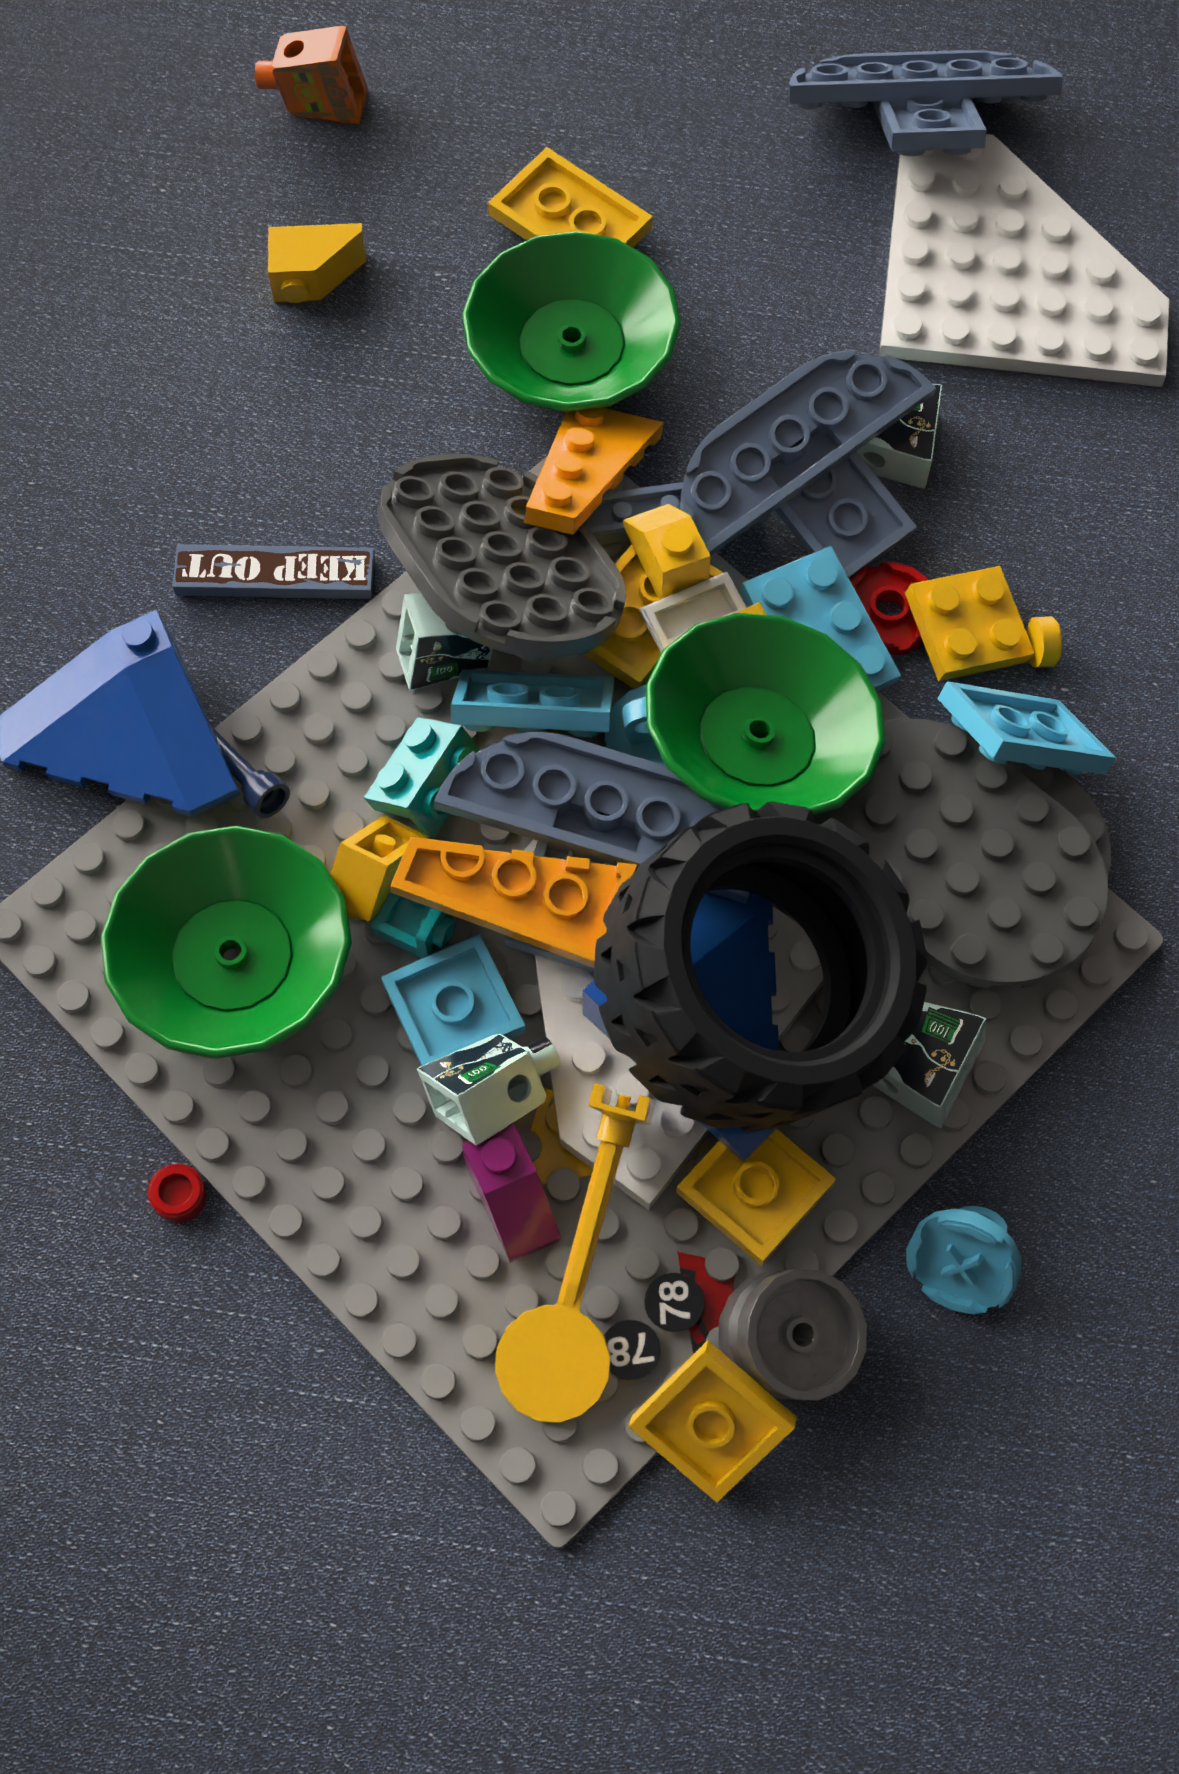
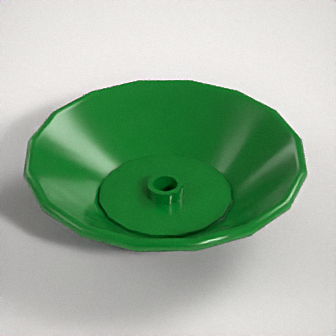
[462,231,681,412]
[646,613,885,816]
[100,825,352,1059]

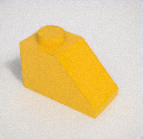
[268,223,366,303]
[623,504,711,600]
[330,815,430,922]

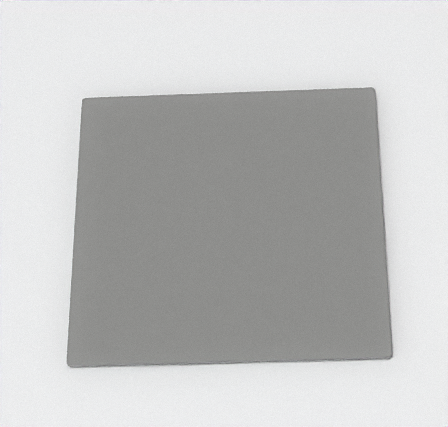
[0,456,1163,1549]

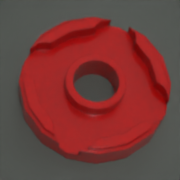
[849,562,929,656]

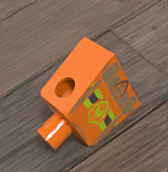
[255,26,368,124]

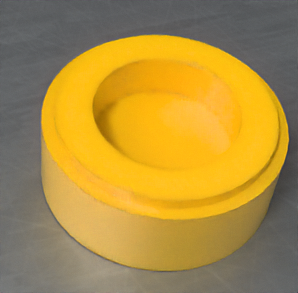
[1026,616,1062,668]

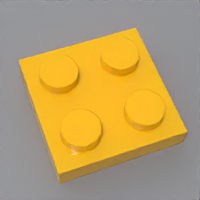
[905,566,1035,682]
[676,1129,836,1267]
[628,1340,797,1503]

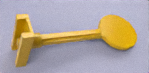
[495,1083,656,1423]

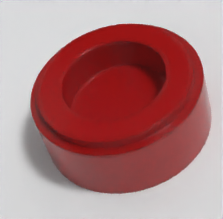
[148,1164,207,1223]

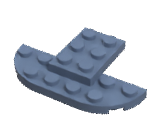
[789,50,1063,157]
[680,350,936,579]
[434,732,750,973]

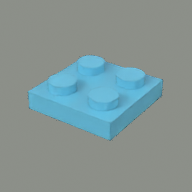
[381,934,526,1066]

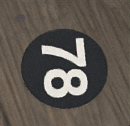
[644,1273,704,1332]
[604,1320,661,1380]

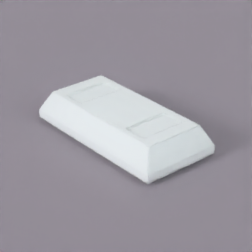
[639,572,746,652]

